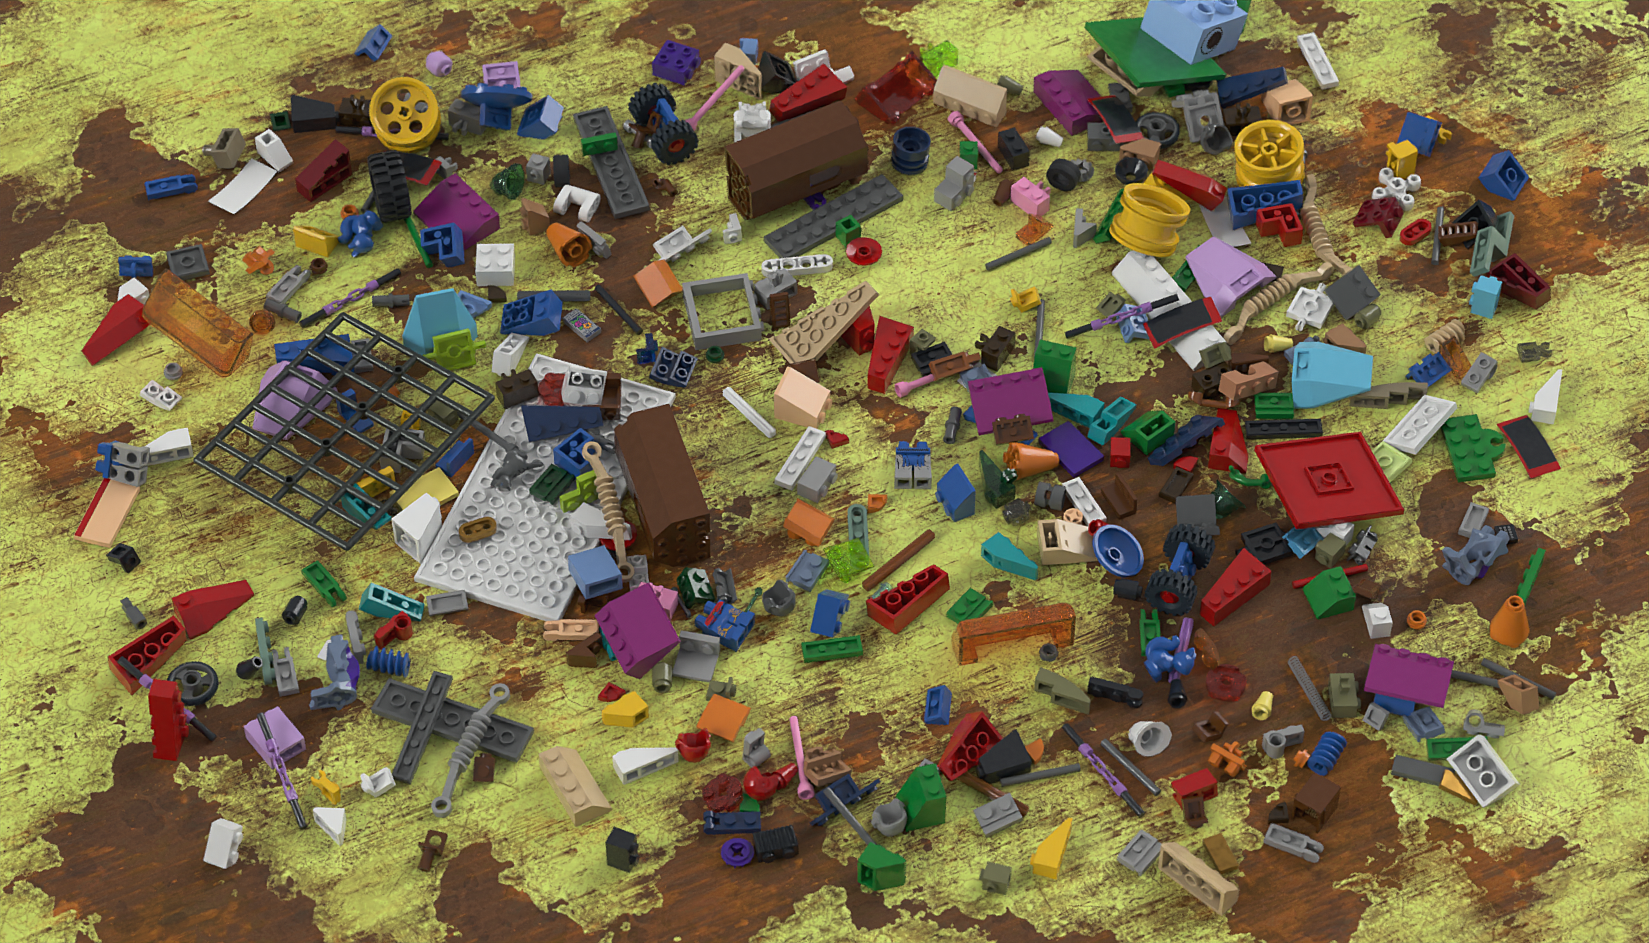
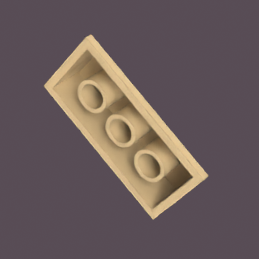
[1087,46,1163,97]
[933,65,1007,127]
[538,746,612,827]
[1158,842,1239,916]

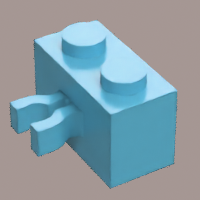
[1469,276,1502,319]

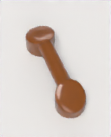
[1188,391,1241,409]

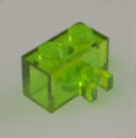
[920,40,958,80]

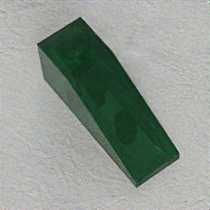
[979,450,1016,509]

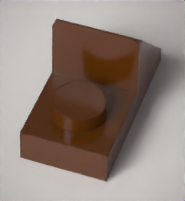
[566,632,603,668]

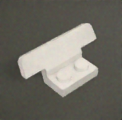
[793,50,854,84]

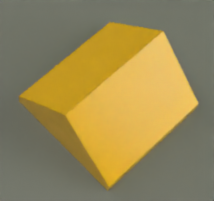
[293,225,339,258]

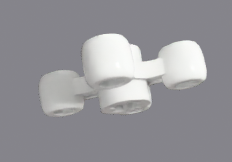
[1372,168,1421,211]

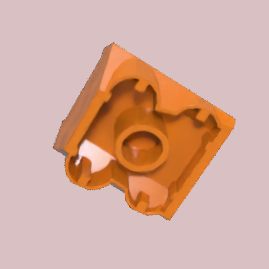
[783,498,835,547]

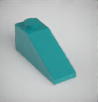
[1048,393,1104,428]
[341,483,392,530]
[358,582,425,621]

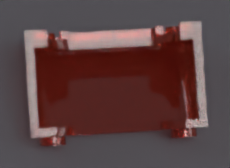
[854,51,937,125]

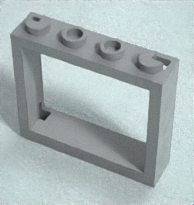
[682,273,764,350]

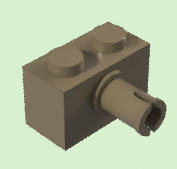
[202,128,246,169]

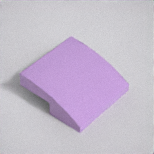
[482,61,521,88]

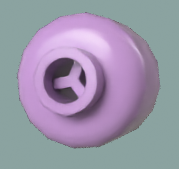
[426,51,452,77]

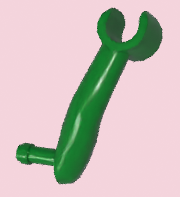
[1229,465,1271,489]

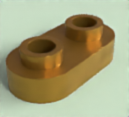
[459,517,497,543]

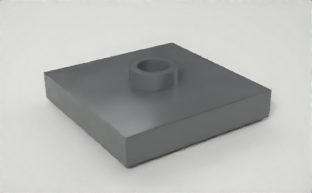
[166,244,210,282]

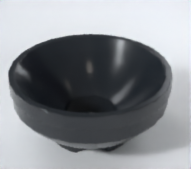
[1115,157,1148,185]

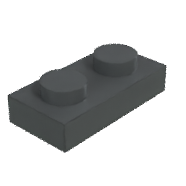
[1108,83,1133,112]

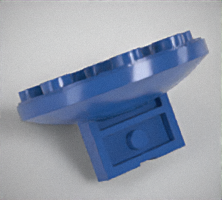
[461,83,532,131]

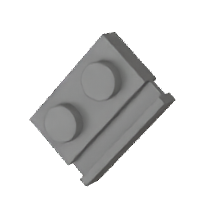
[576,221,612,259]
[973,793,1023,838]
[1117,829,1163,876]

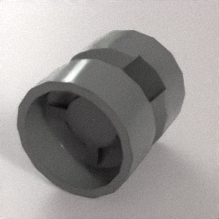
[1034,481,1066,511]

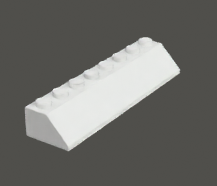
[1112,250,1226,371]

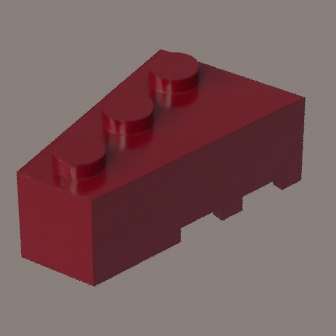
[295,139,353,202]
[1486,253,1551,310]

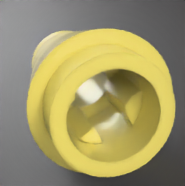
[1264,334,1293,353]
[1252,691,1273,720]

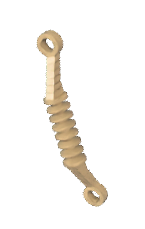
[1300,174,1351,276]
[1223,262,1334,345]
[582,441,635,583]

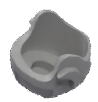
[871,798,907,836]

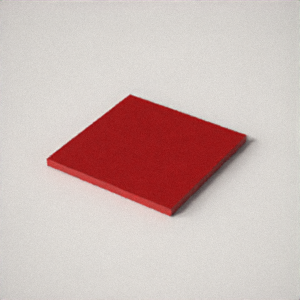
[1254,431,1405,530]

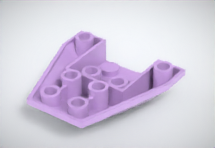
[1186,236,1276,318]
[253,360,338,440]

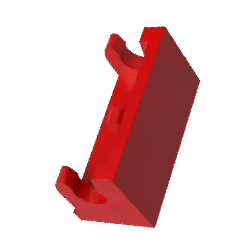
[1171,768,1218,810]

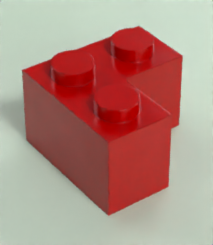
[1256,203,1303,247]

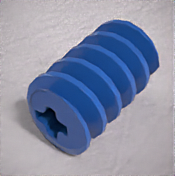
[366,646,410,678]
[1308,732,1347,776]

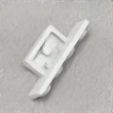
[653,226,712,262]

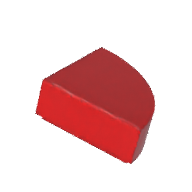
[825,430,849,449]
[1173,456,1199,473]
[598,682,626,702]

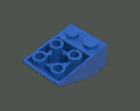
[500,289,563,336]

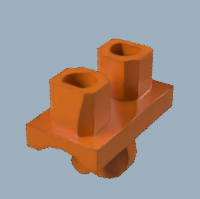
[242,245,275,275]
[1208,741,1247,777]

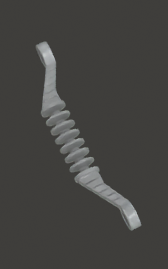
[431,683,510,818]

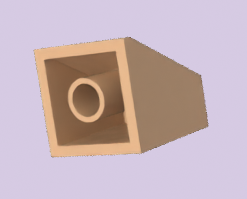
[1261,79,1313,125]
[774,366,832,429]

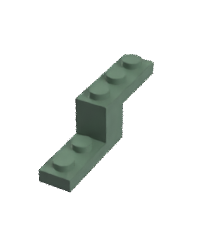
[1470,211,1514,277]

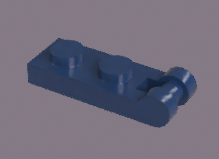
[703,811,761,835]

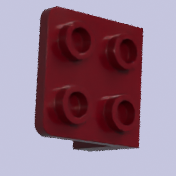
[1352,197,1404,238]

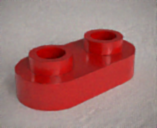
[1399,219,1432,246]

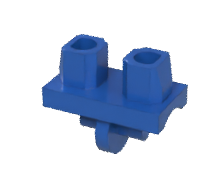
[118,255,153,279]

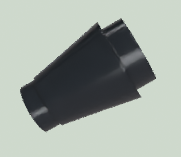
[236,656,263,680]
[1167,679,1187,708]

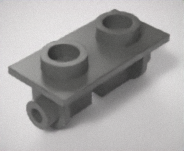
[1346,525,1378,565]
[712,568,738,605]

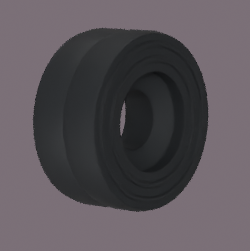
[553,154,570,187]
[1046,158,1081,192]

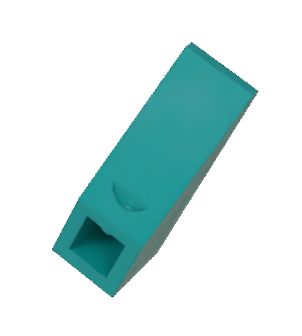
[981,532,1038,580]

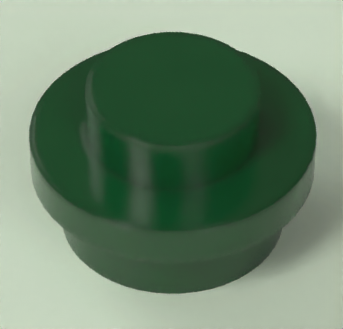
[706,346,724,363]
[999,468,1018,485]

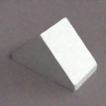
[313,807,346,846]

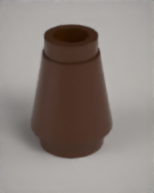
[992,179,1014,207]

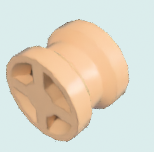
[1063,508,1083,525]

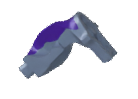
[1442,525,1510,585]
[309,635,360,710]

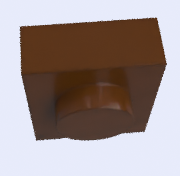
[578,593,609,614]
[1192,711,1228,742]
[473,753,497,782]
[1181,795,1209,828]

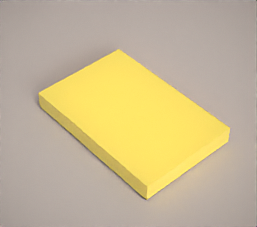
[389,467,459,511]

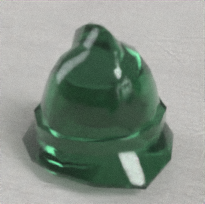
[490,163,525,200]
[1210,479,1247,519]

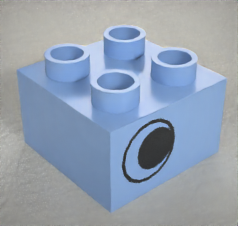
[1140,0,1248,65]

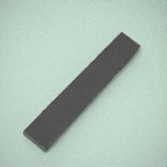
[392,671,453,784]

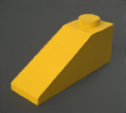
[1030,818,1073,880]

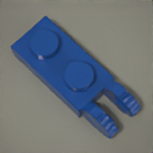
[144,174,198,200]

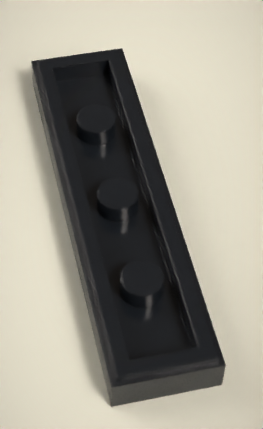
[1245,418,1323,440]

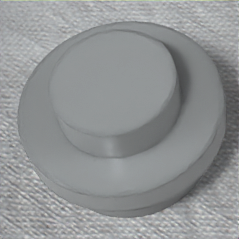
[164,362,183,380]

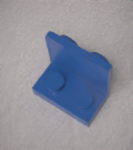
[1397,112,1442,157]

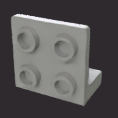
[672,630,720,683]

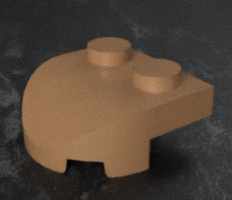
[803,747,852,787]

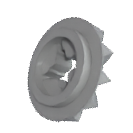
[1071,158,1094,182]

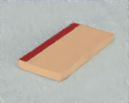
[74,478,140,548]

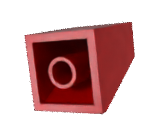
[841,305,875,356]

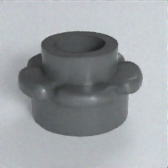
[1039,643,1059,662]

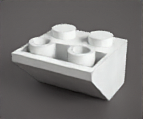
[561,366,607,405]

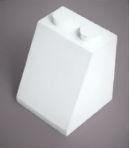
[391,493,442,564]

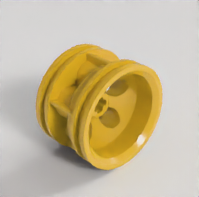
[369,77,441,153]

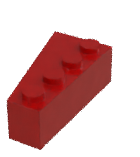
[867,316,914,394]
[1200,548,1271,627]
[866,564,950,635]

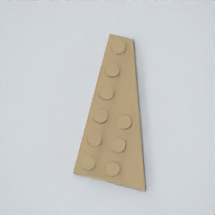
[769,281,880,363]

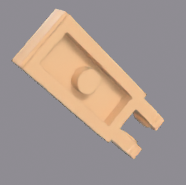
[543,619,599,641]

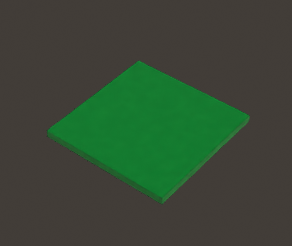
[1084,17,1226,88]

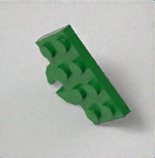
[1440,414,1506,482]

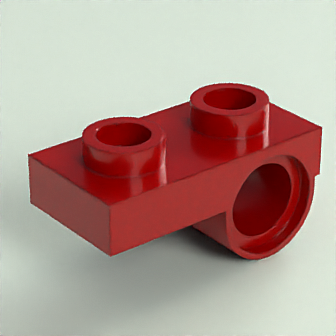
[374,611,413,650]

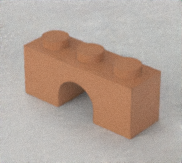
[1219,361,1279,401]

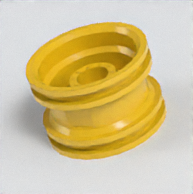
[1234,120,1305,187]
[1109,183,1191,257]

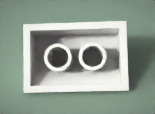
[1447,734,1520,808]

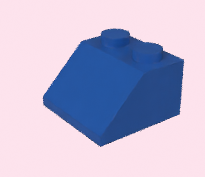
[517,95,564,140]
[1478,150,1529,201]
[935,463,976,522]

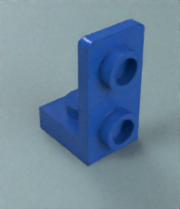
[336,388,374,433]

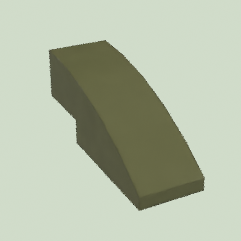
[1034,667,1091,714]

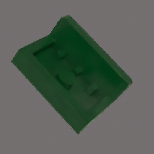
[677,567,716,609]

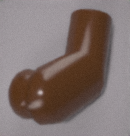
[652,178,678,197]

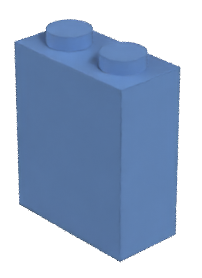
[568,545,623,599]

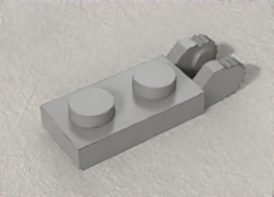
[266,265,311,304]
[345,610,366,664]
[272,647,299,696]
[1263,823,1324,863]

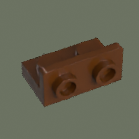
[992,414,1034,446]

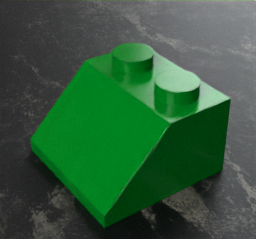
[1303,566,1356,620]

